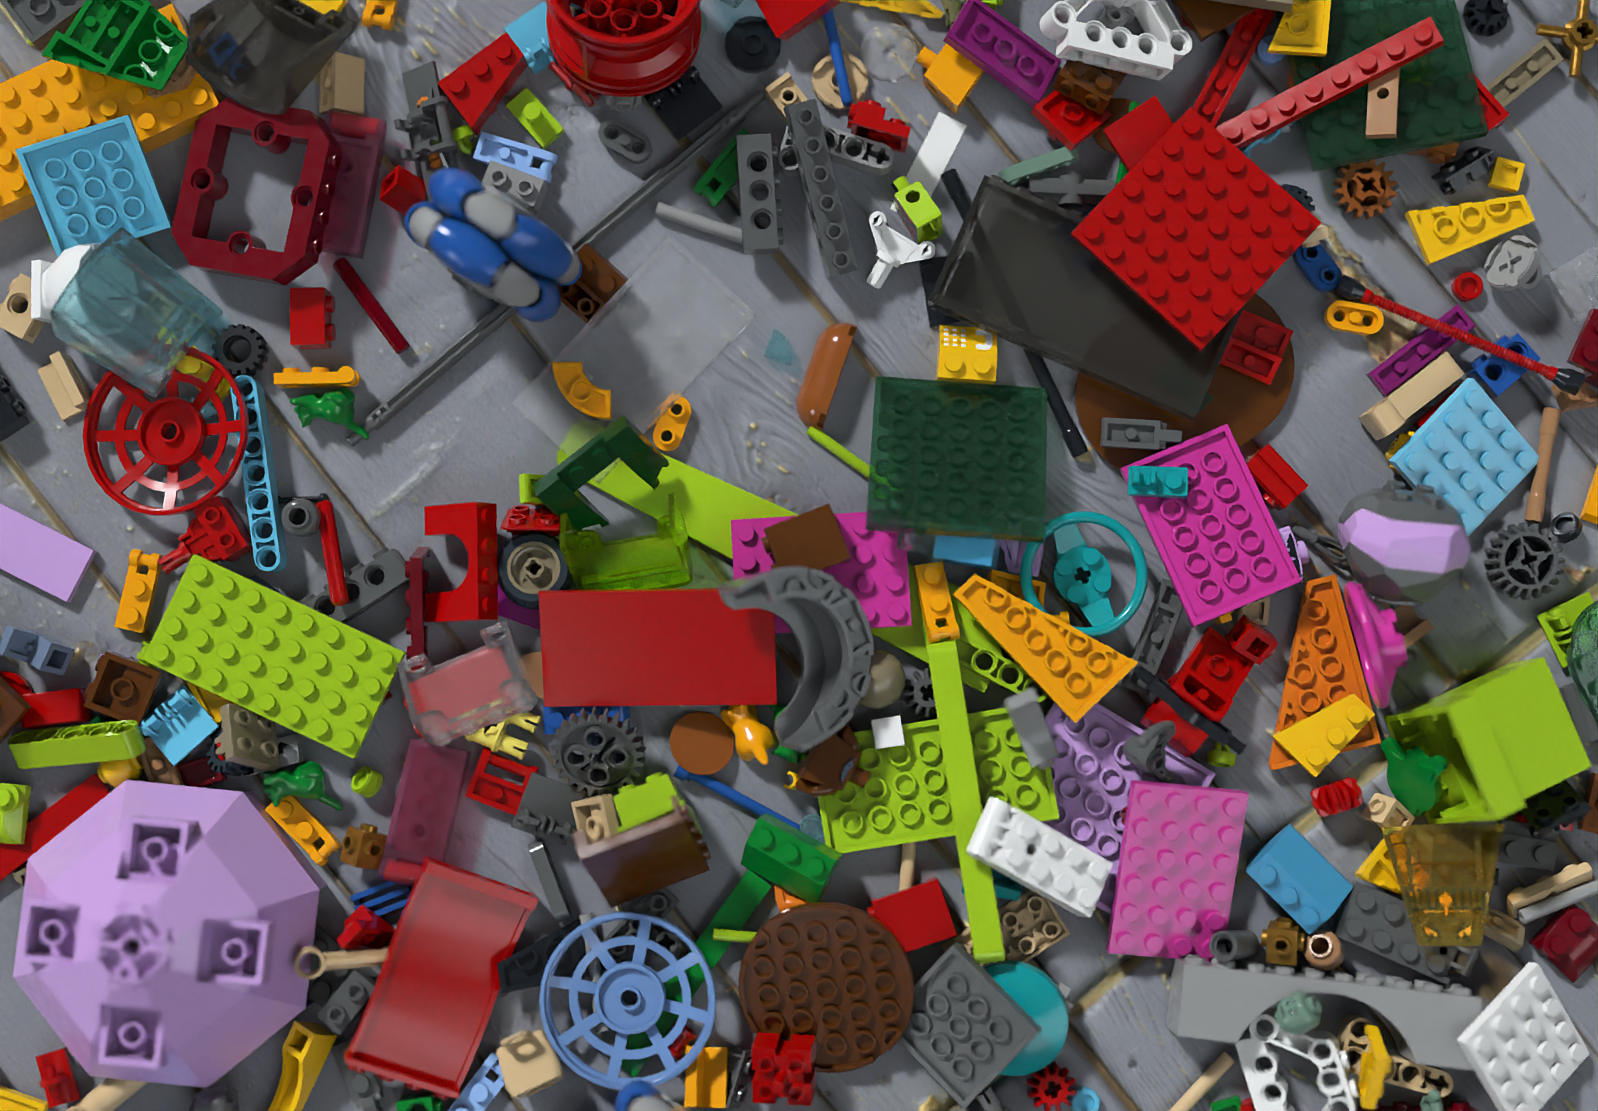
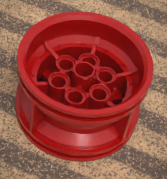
[545,0,701,97]

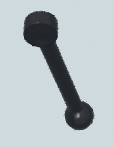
[278,493,329,504]

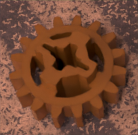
[1332,156,1397,220]

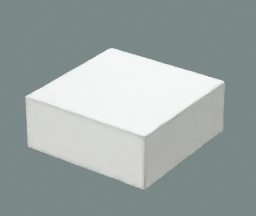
[871,716,905,749]

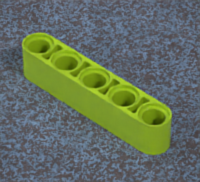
[7,720,147,769]

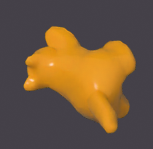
[720,705,777,765]

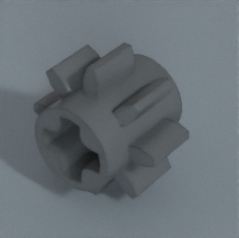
[651,926,684,956]

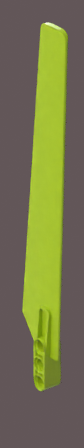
[557,420,1047,702]

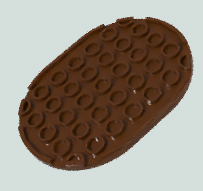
[1075,293,1295,470]

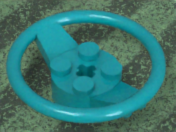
[1020,511,1148,638]

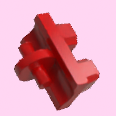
[35,1047,81,1109]

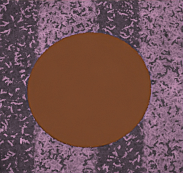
[670,712,734,775]

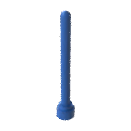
[823,9,853,107]
[673,765,801,831]

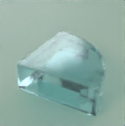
[764,328,792,366]

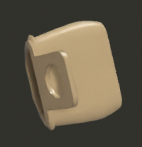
[496,1030,564,1099]

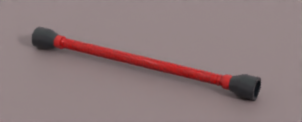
[1334,274,1586,396]

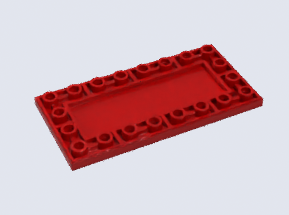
[539,588,777,707]

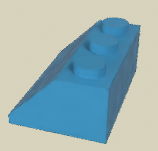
[1246,823,1353,935]

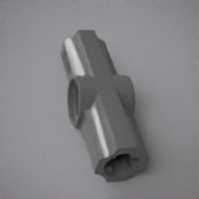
[1027,175,1115,209]

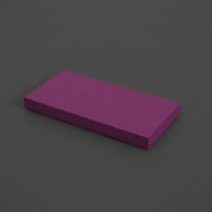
[943,0,1062,107]

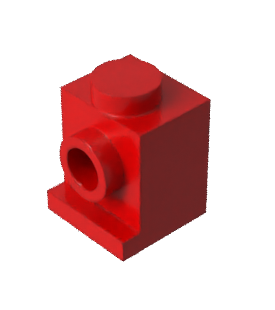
[1226,614,1278,665]

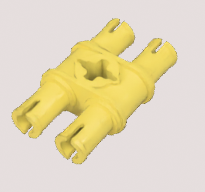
[451,702,541,760]

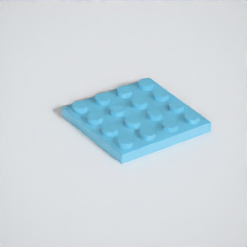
[15,115,172,257]
[1389,378,1539,537]

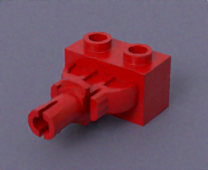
[158,496,253,575]

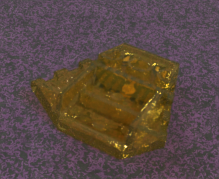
[1381,823,1505,946]

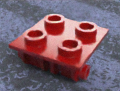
[500,505,565,536]

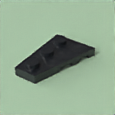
[497,918,589,993]

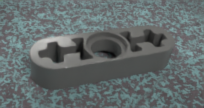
[528,838,572,923]

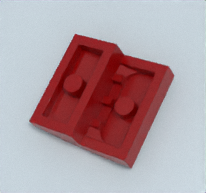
[1217,308,1294,385]

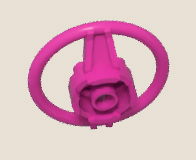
[1344,582,1408,708]

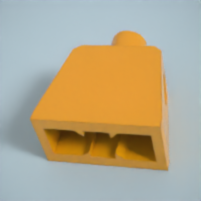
[915,44,985,114]

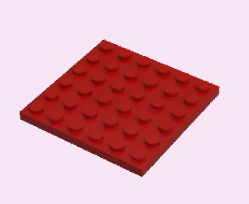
[1070,107,1322,352]

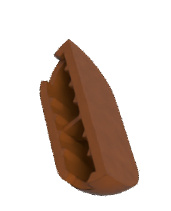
[796,323,857,431]

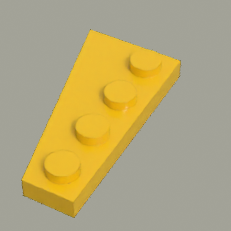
[1405,195,1535,265]

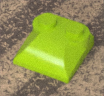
[0,783,32,845]

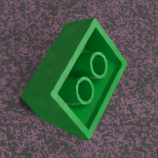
[740,813,843,903]

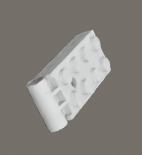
[966,797,1113,918]

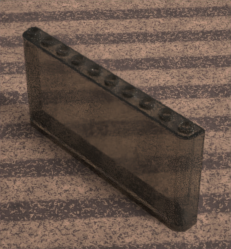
[928,175,1245,420]

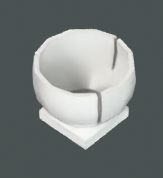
[31,243,138,337]

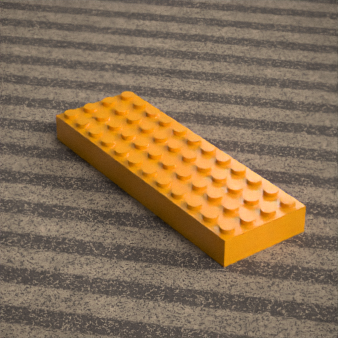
[0,4,223,222]

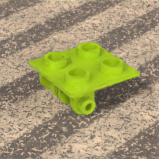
[1536,591,1598,668]

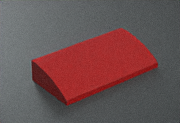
[1102,95,1174,172]

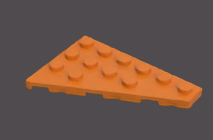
[1268,574,1381,771]

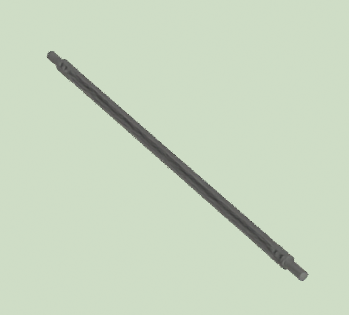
[346,89,766,447]

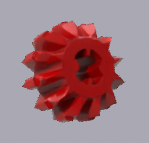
[1310,777,1364,817]
[1026,1061,1076,1111]

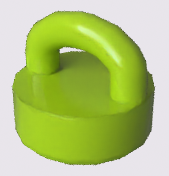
[452,125,475,154]
[1206,741,1237,768]
[351,766,383,798]

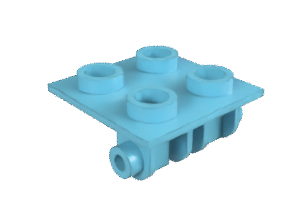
[503,1,556,75]
[139,685,219,766]

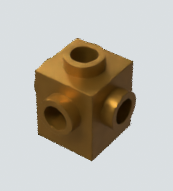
[340,823,388,870]
[1261,918,1305,966]

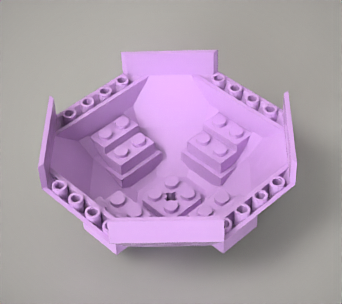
[13,779,328,1088]

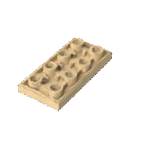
[940,889,1070,966]

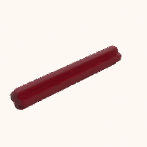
[333,257,410,354]

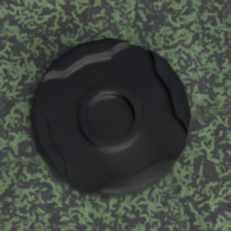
[725,16,781,74]

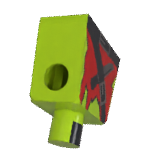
[891,176,943,245]

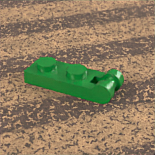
[693,128,754,208]

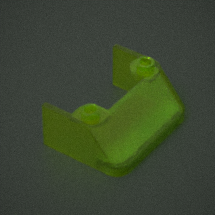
[560,493,693,590]

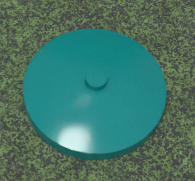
[981,960,1069,1076]

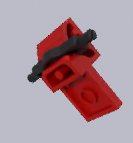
[1133,626,1255,758]

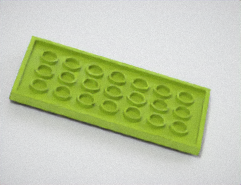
[142,554,407,759]
[810,705,1059,853]

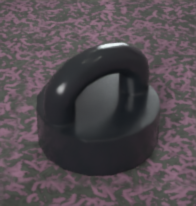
[1550,512,1583,544]

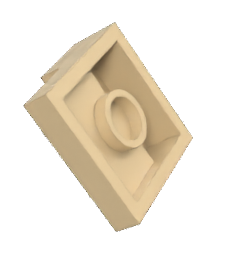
[571,794,619,843]

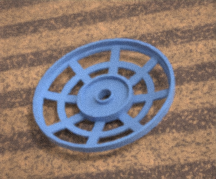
[539,911,717,1090]

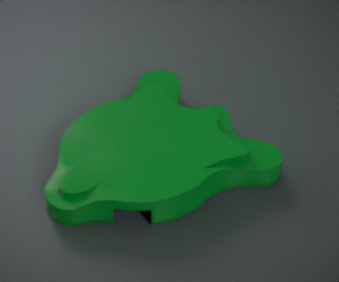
[1381,737,1448,817]

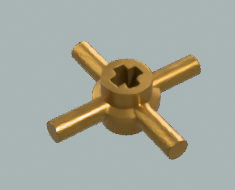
[1535,0,1598,78]

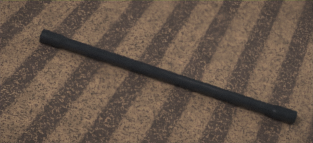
[940,168,1088,458]

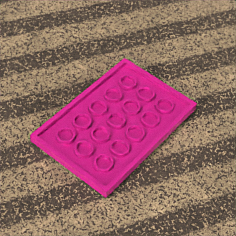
[1120,424,1302,628]
[731,510,912,634]
[1106,780,1249,961]

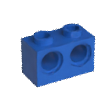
[1466,333,1541,399]

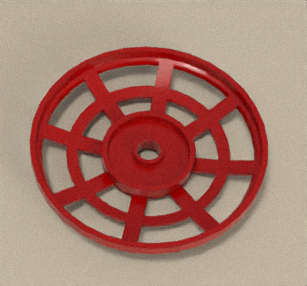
[83,344,249,516]

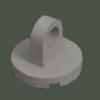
[1484,235,1542,291]

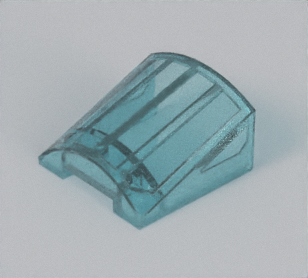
[50,227,223,398]

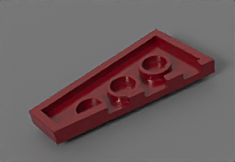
[405,547,430,672]

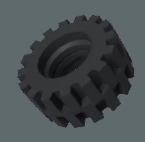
[212,324,269,377]

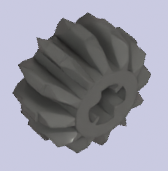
[902,668,937,718]

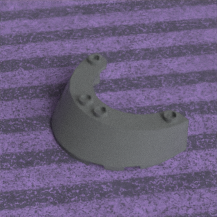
[716,566,874,752]

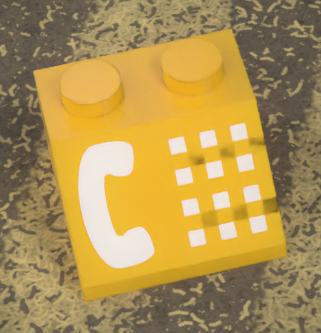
[936,325,998,386]

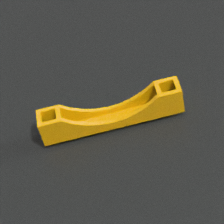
[267,1021,337,1111]

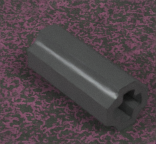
[1559,681,1598,743]

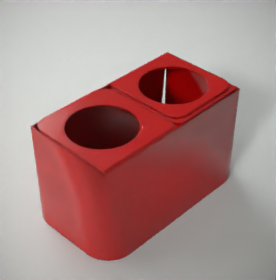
[22,688,92,728]

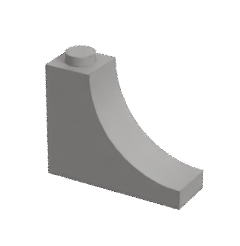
[1003,688,1060,771]

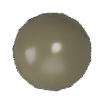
[858,649,905,709]

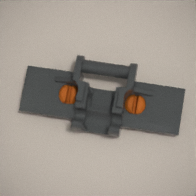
[394,61,458,202]

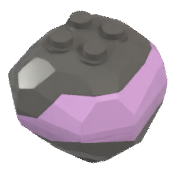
[1338,480,1470,606]

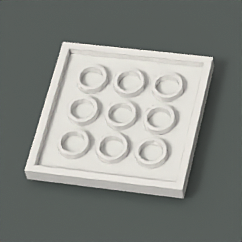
[1456,962,1590,1111]

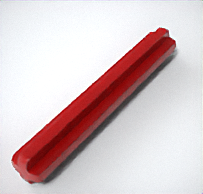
[316,500,349,606]

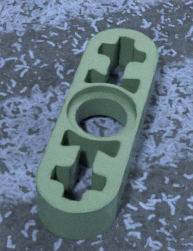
[998,146,1080,188]

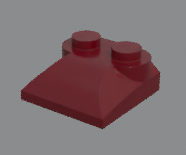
[1528,904,1598,983]

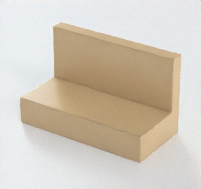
[319,51,365,116]
[37,351,91,421]

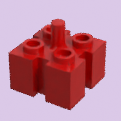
[752,1032,816,1106]

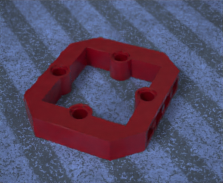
[171,97,342,286]

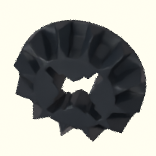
[1463,0,1510,37]

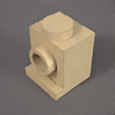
[765,72,808,123]

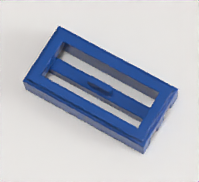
[350,879,412,916]

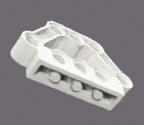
[1039,0,1193,81]
[1235,1008,1360,1111]

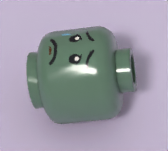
[1275,991,1322,1036]

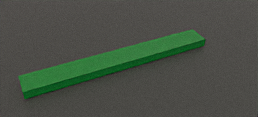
[621,869,772,1078]

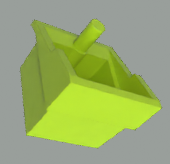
[613,772,703,834]

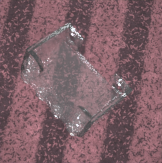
[397,620,538,746]

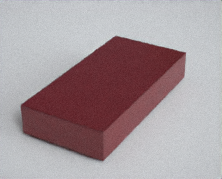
[177,756,228,788]

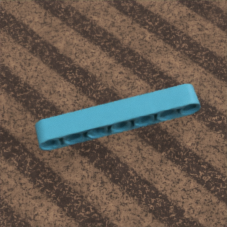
[231,375,288,573]

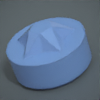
[1255,35,1285,66]

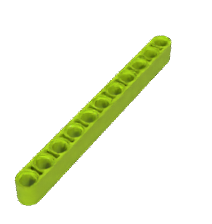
[926,640,1005,964]

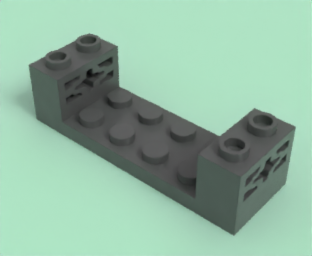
[307,922,379,1035]

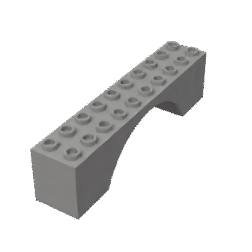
[1166,954,1482,1070]

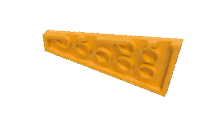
[952,574,1139,723]

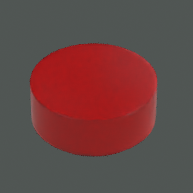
[1452,272,1483,302]

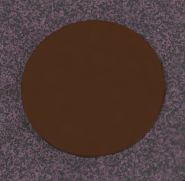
[738,902,915,1073]

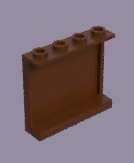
[573,795,711,908]

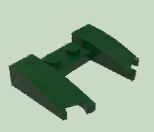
[533,414,669,533]

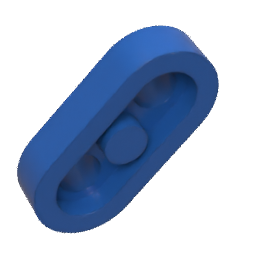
[1293,244,1342,293]

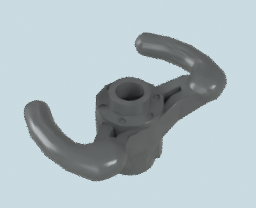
[1123,720,1176,784]

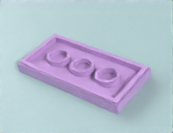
[0,503,97,602]

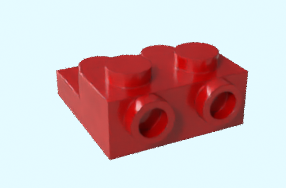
[847,100,911,153]

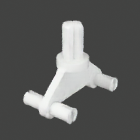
[867,211,936,289]

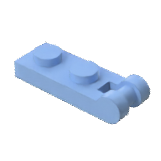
[473,131,559,184]
[448,1051,505,1111]

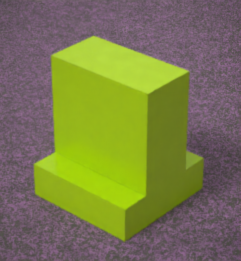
[1383,657,1592,825]

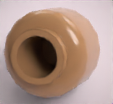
[1303,929,1345,972]

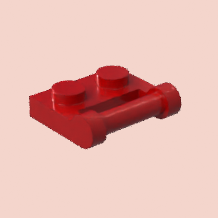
[465,747,539,815]

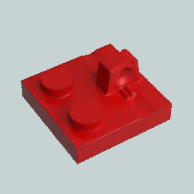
[1031,90,1112,151]

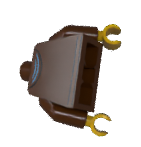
[783,724,871,797]

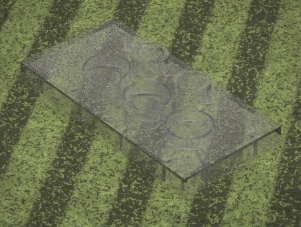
[512,235,755,484]

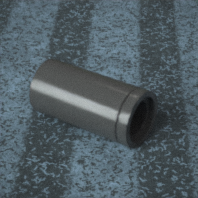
[1209,930,1260,961]

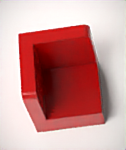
[379,165,426,216]

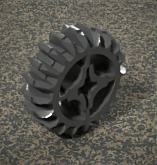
[1483,522,1566,600]

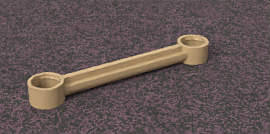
[294,946,388,979]

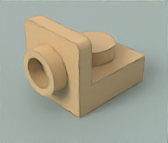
[1361,793,1415,841]

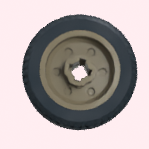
[497,531,574,610]

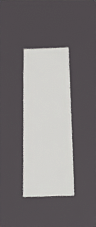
[890,112,967,212]

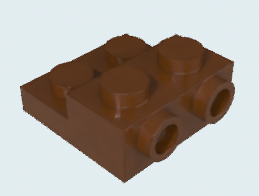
[1052,59,1127,115]
[84,651,164,727]

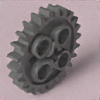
[550,707,646,796]

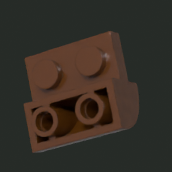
[557,243,631,326]

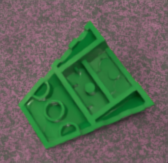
[42,0,192,92]

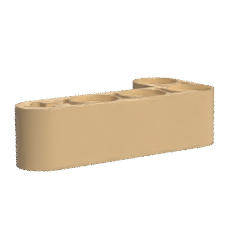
[1358,351,1465,441]
[1337,1013,1454,1097]

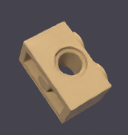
[0,273,45,344]

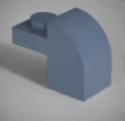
[0,625,75,676]

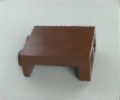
[761,504,851,571]

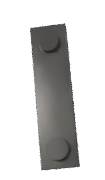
[1120,578,1183,696]

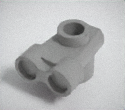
[1098,5,1135,30]

